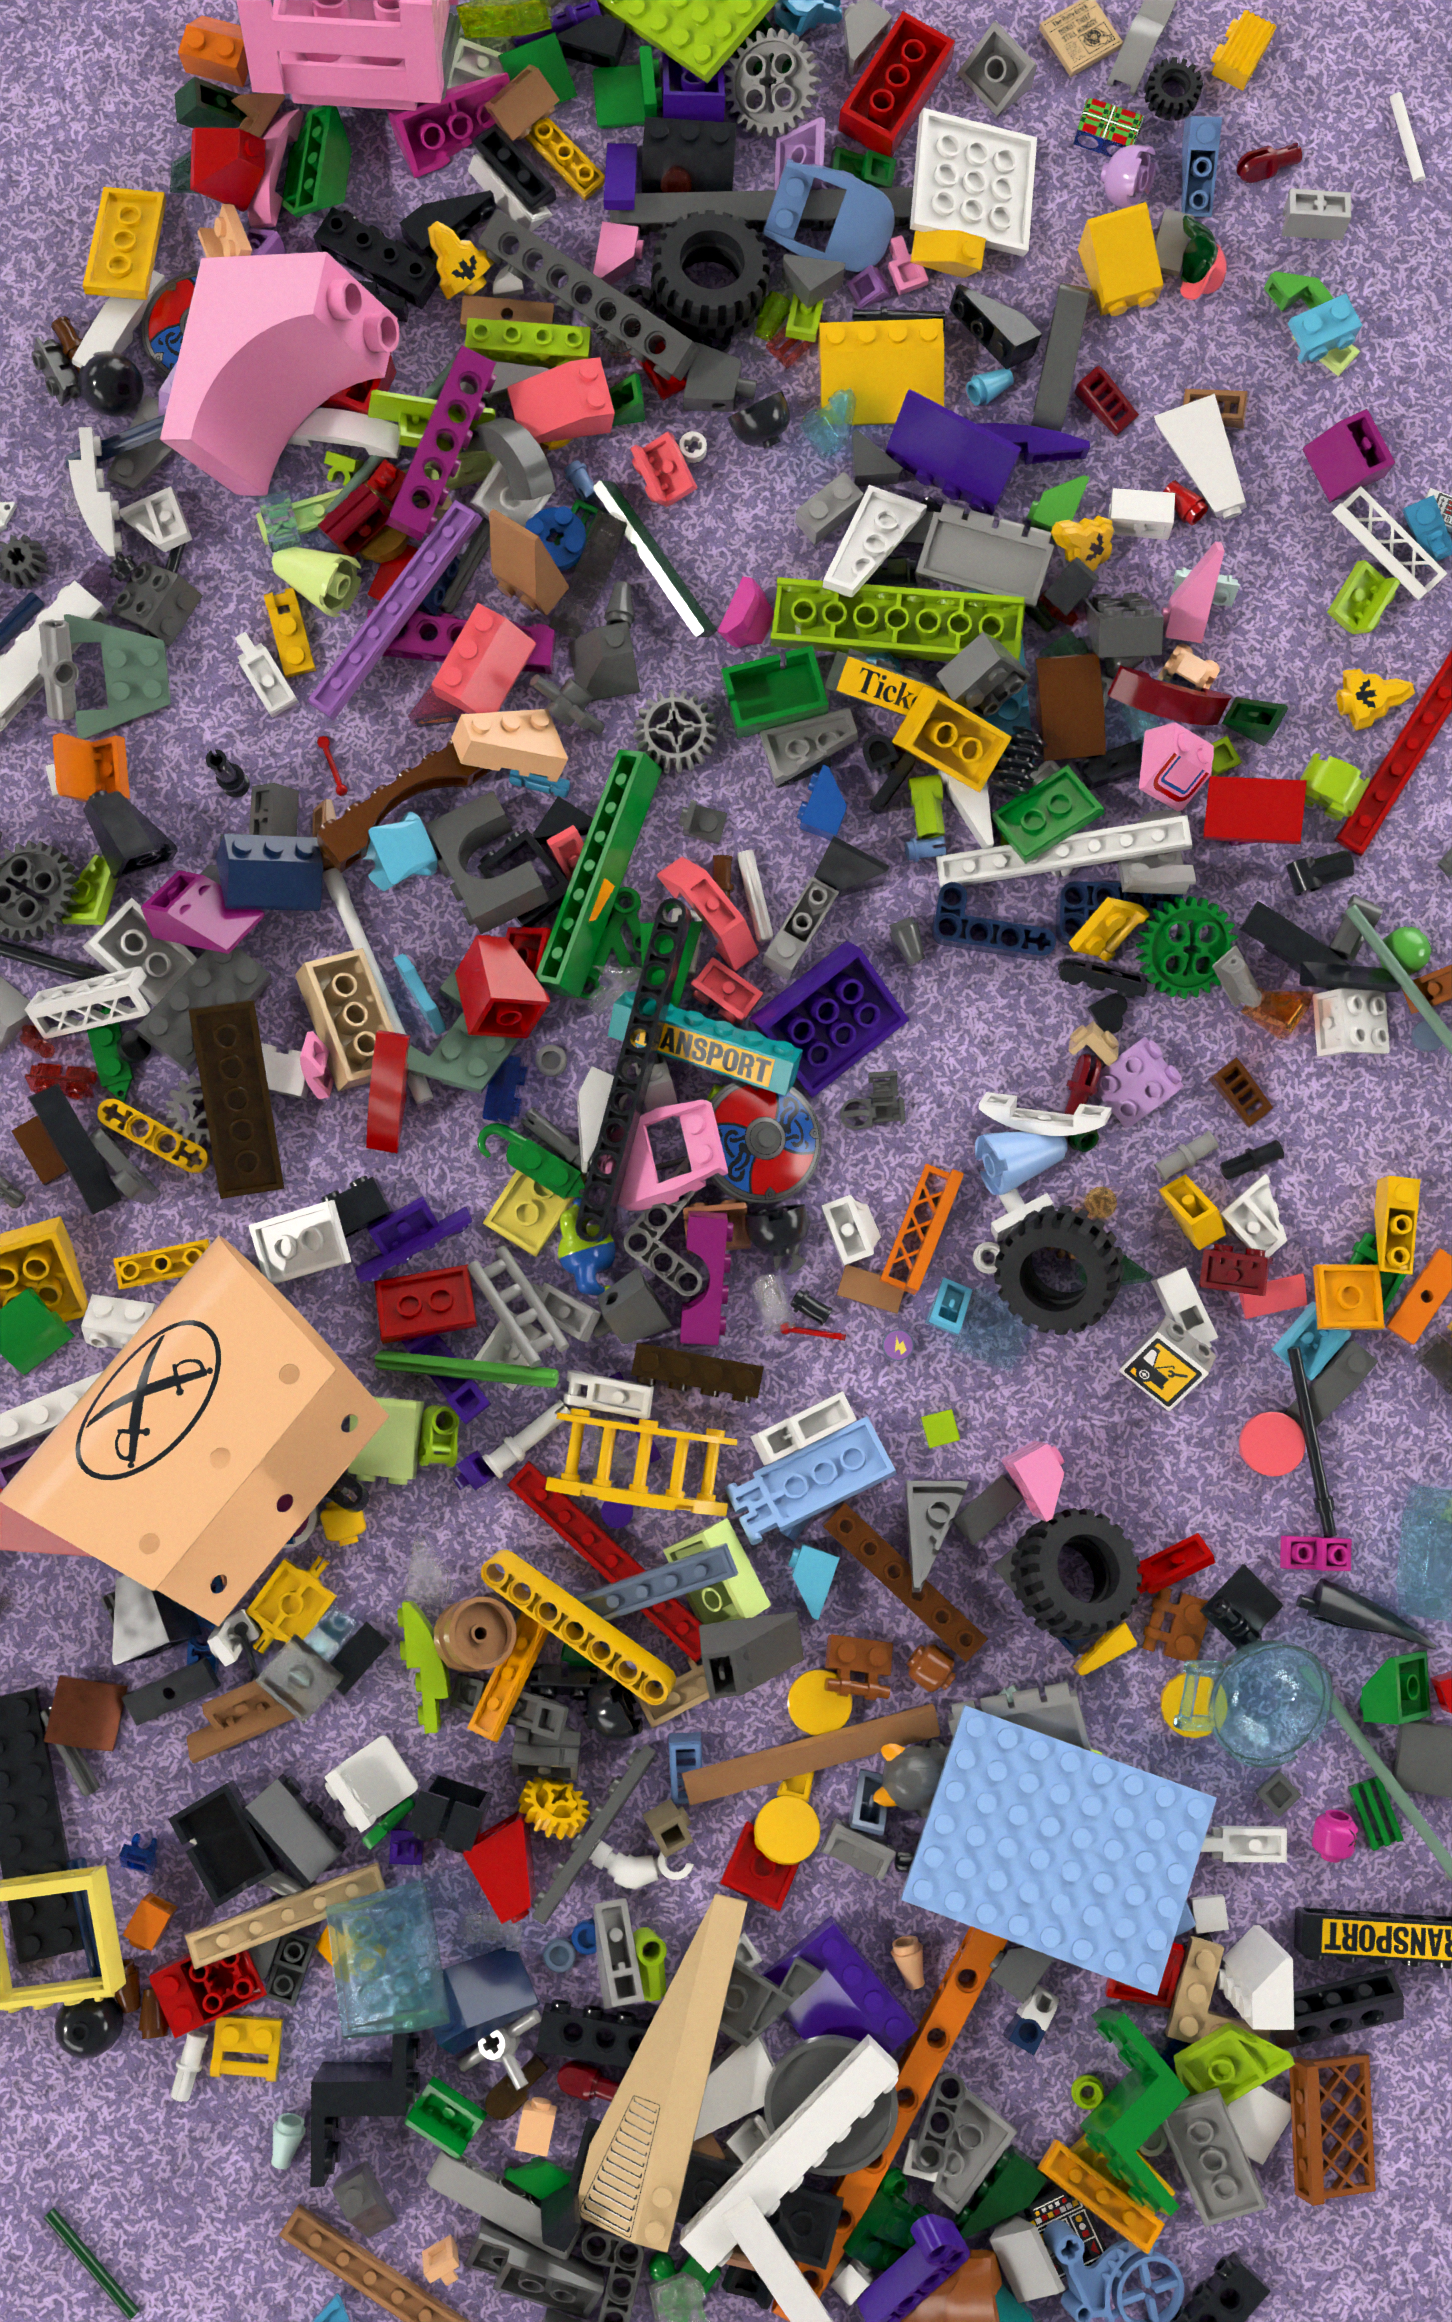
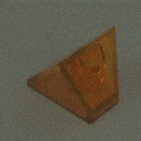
[1241,987,1314,1040]

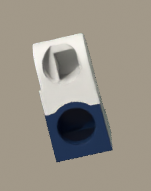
[1002,1984,1059,2056]

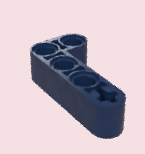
[1056,881,1183,946]
[931,882,1056,961]

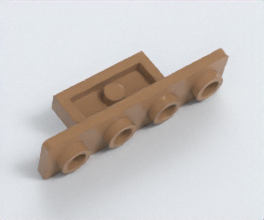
[187,1677,312,1764]

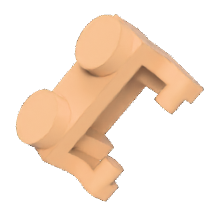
[1157,644,1220,691]

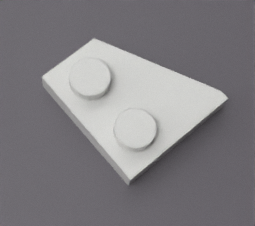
[1220,1174,1287,1257]

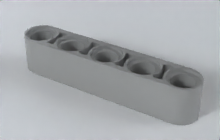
[426,2149,584,2260]

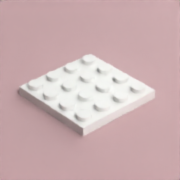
[910,108,1037,257]

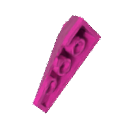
[386,72,510,178]

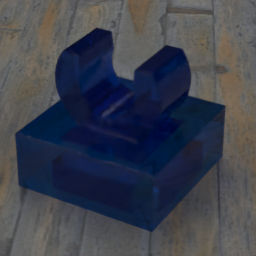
[119,1833,158,1876]

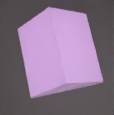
[774,117,825,190]

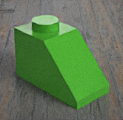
[1027,475,1090,540]

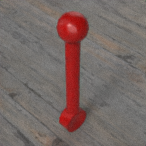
[317,736,348,796]
[780,1322,846,1341]

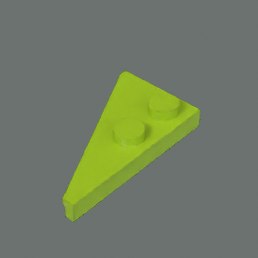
[61,854,118,925]

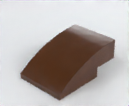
[1035,652,1106,761]

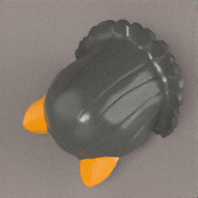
[873,1739,950,1818]

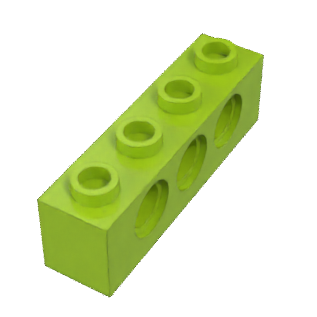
[465,318,593,369]

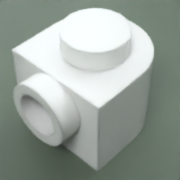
[830,2258,875,2306]

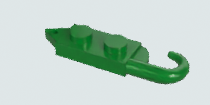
[87,1005,135,1103]
[477,1123,585,1200]

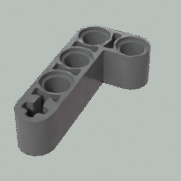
[581,2223,645,2322]

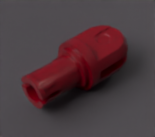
[1236,143,1302,183]
[1064,1053,1102,1115]
[557,2061,621,2102]

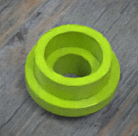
[1071,2074,1104,2110]

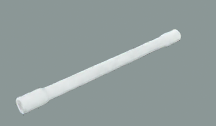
[322,868,434,1104]

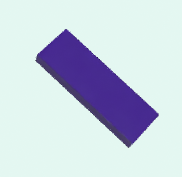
[603,143,638,210]

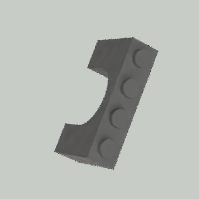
[426,791,549,934]

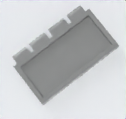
[916,503,1055,608]
[948,1682,1091,1751]

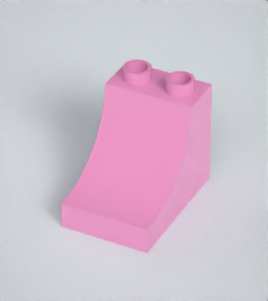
[160,252,399,496]

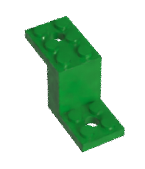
[1080,2007,1190,2217]

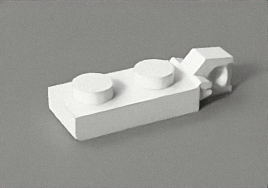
[235,632,299,718]
[1201,1826,1287,1863]

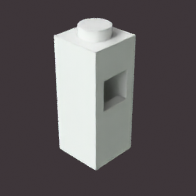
[1151,1267,1218,1348]

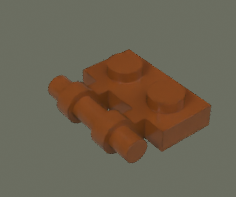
[1142,1587,1208,1665]
[824,1634,893,1701]

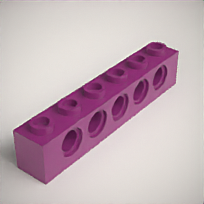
[385,345,497,541]
[367,609,556,674]

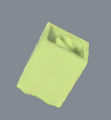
[348,1396,424,1485]

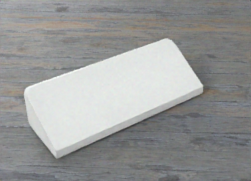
[468,153,553,232]

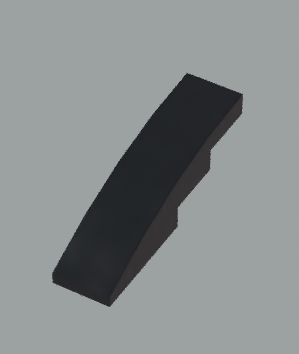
[1239,901,1349,991]
[27,1083,122,1215]

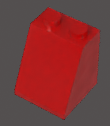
[455,935,551,1039]
[462,1811,536,1924]

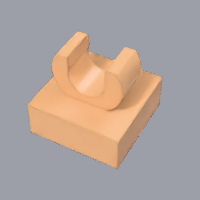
[422,2235,459,2286]

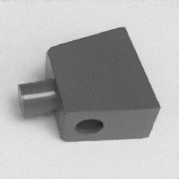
[683,342,757,412]
[593,1268,671,1344]

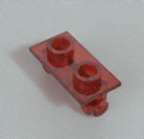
[25,1062,97,1100]

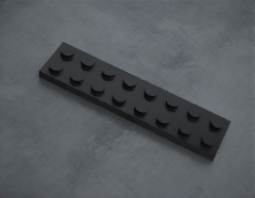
[0,1687,84,1964]
[568,2117,844,2270]

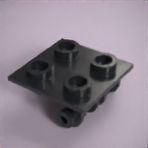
[1200,1563,1284,1652]

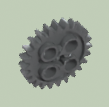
[0,840,80,943]

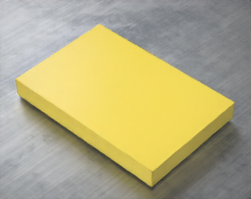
[483,1170,587,1258]

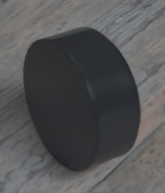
[117,1030,151,1063]

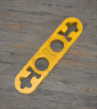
[97,1098,211,1174]

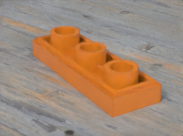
[1385,1248,1452,1345]

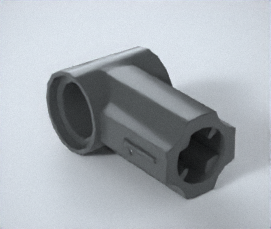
[1329,894,1383,962]

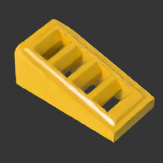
[1073,1620,1137,1676]

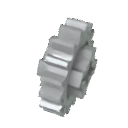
[166,1075,211,1144]

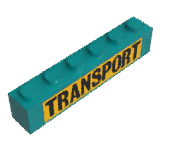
[608,991,803,1096]

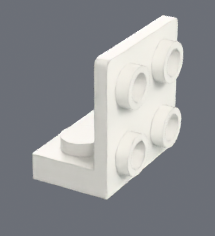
[1313,988,1390,1057]

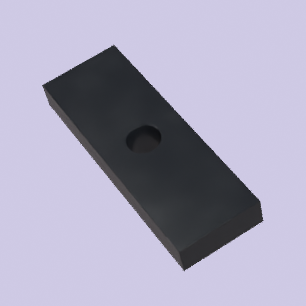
[122,1656,221,1726]

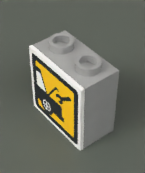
[1119,1315,1217,1411]

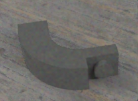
[464,418,556,500]

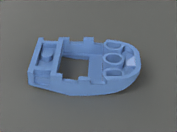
[762,158,895,272]

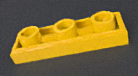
[524,117,605,201]
[113,1239,210,1290]

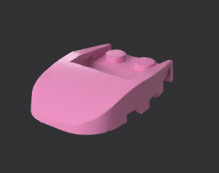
[603,1099,728,1211]

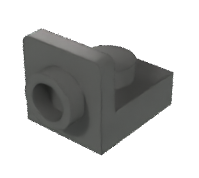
[679,799,727,845]

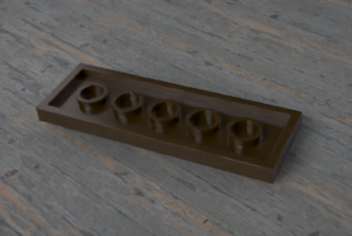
[188,999,285,1199]

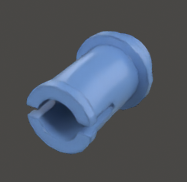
[564,460,597,502]
[905,836,946,863]

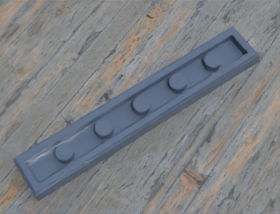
[550,1543,738,1630]

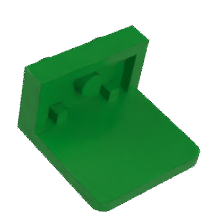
[592,46,663,129]

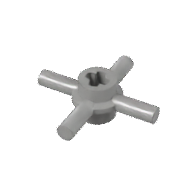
[458,2009,541,2090]

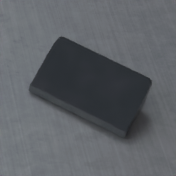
[540,2182,581,2252]

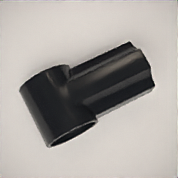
[1286,850,1354,896]

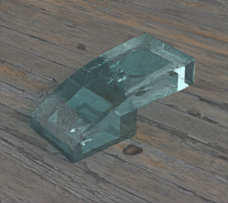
[258,489,302,553]

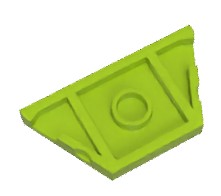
[1173,2022,1295,2105]

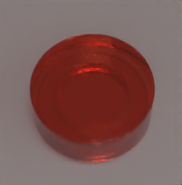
[661,167,692,193]

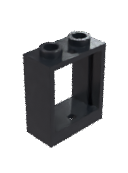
[477,829,569,927]

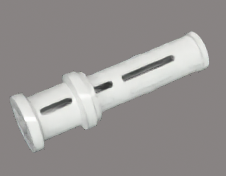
[482,1399,571,1479]

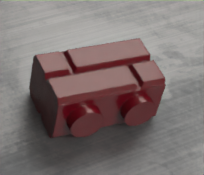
[318,483,390,557]

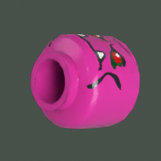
[1312,1809,1358,1863]

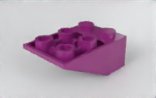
[141,870,265,954]

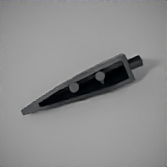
[1296,1578,1436,1649]

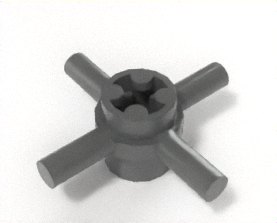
[530,674,605,734]

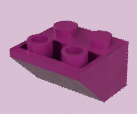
[1302,409,1395,503]

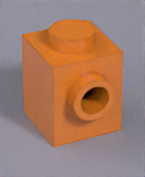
[123,1892,178,1951]

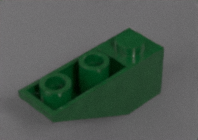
[954,2144,1048,2239]

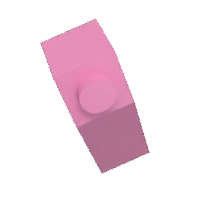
[1161,541,1225,643]

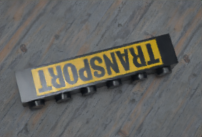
[1294,1907,1452,1969]

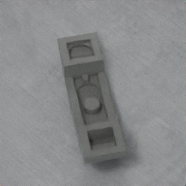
[450,1674,569,1741]

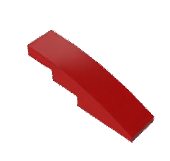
[366,1030,410,1154]

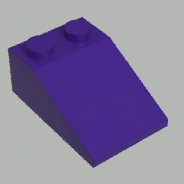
[662,52,725,122]

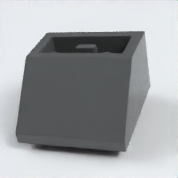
[936,632,1032,719]

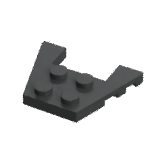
[719,1956,823,2047]

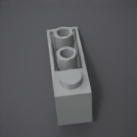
[762,877,839,980]

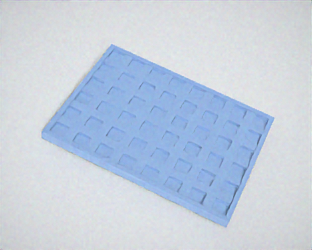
[900,1705,1217,1995]

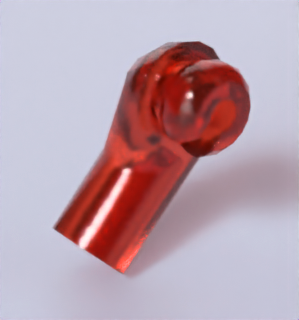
[19,1025,55,1058]

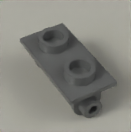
[31,337,81,406]

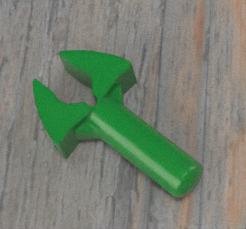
[361,1797,415,1850]

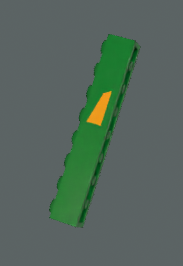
[535,749,663,999]

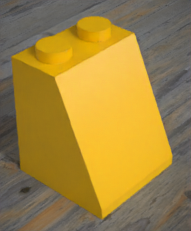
[1077,202,1164,316]

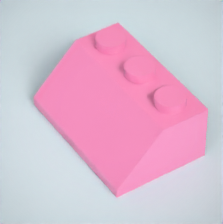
[1001,1441,1065,1522]

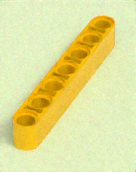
[481,1549,676,1705]

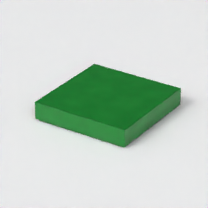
[498,32,578,105]

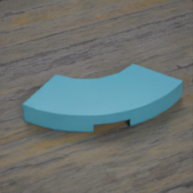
[393,953,446,1036]

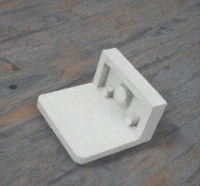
[324,1735,418,1833]

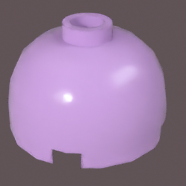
[1101,145,1156,209]

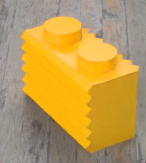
[1211,10,1277,91]

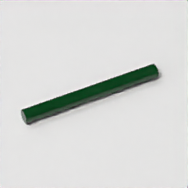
[43,2208,139,2320]

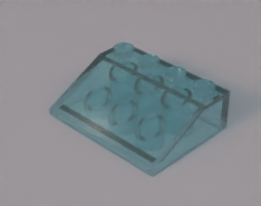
[326,1880,451,2039]

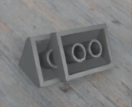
[464,2216,604,2319]

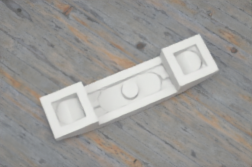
[287,408,402,459]
[979,1092,1112,1136]

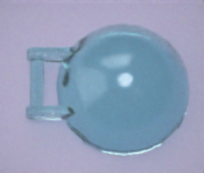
[1173,1640,1333,1768]

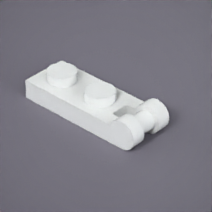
[563,1370,654,1419]

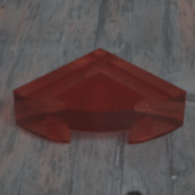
[1039,589,1079,627]

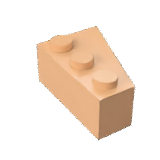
[451,709,568,782]

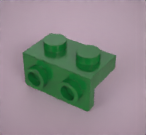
[404,2076,488,2159]

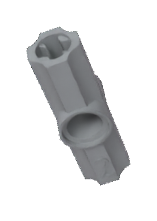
[38,619,79,720]

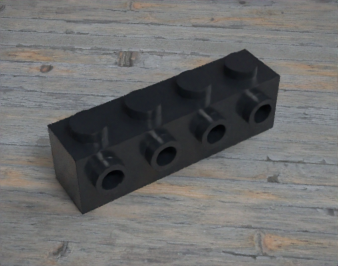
[313,206,441,310]

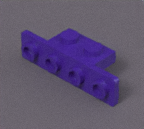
[355,1196,473,1284]

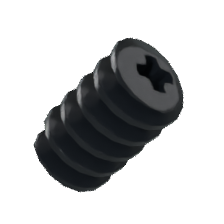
[990,725,1048,797]

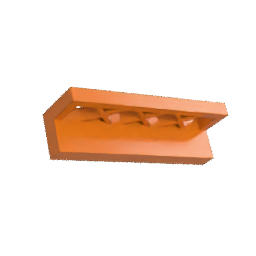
[879,1163,964,1295]

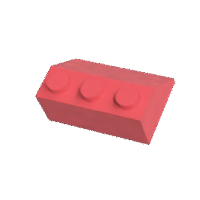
[431,603,536,714]

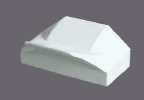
[821,1195,881,1266]

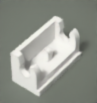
[1108,488,1175,540]

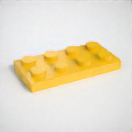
[82,187,167,300]

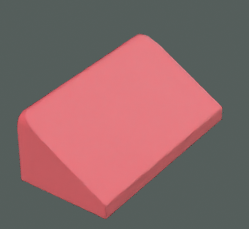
[1239,1273,1307,1319]

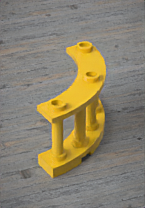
[545,1408,738,1516]

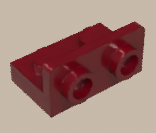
[1199,1244,1273,1296]

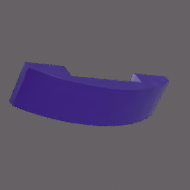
[401,1334,491,1425]

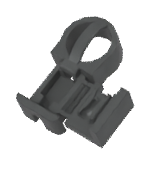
[840,1070,906,1131]

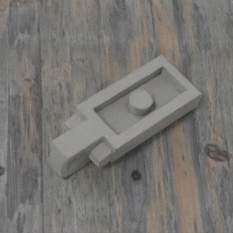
[530,1282,601,1342]

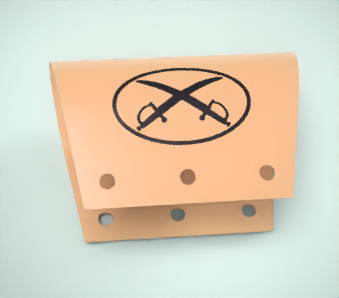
[0,1235,389,1627]

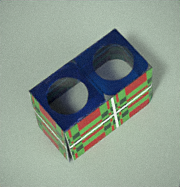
[1073,98,1146,157]

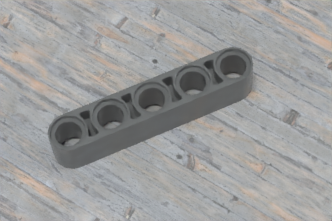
[1030,283,1090,432]

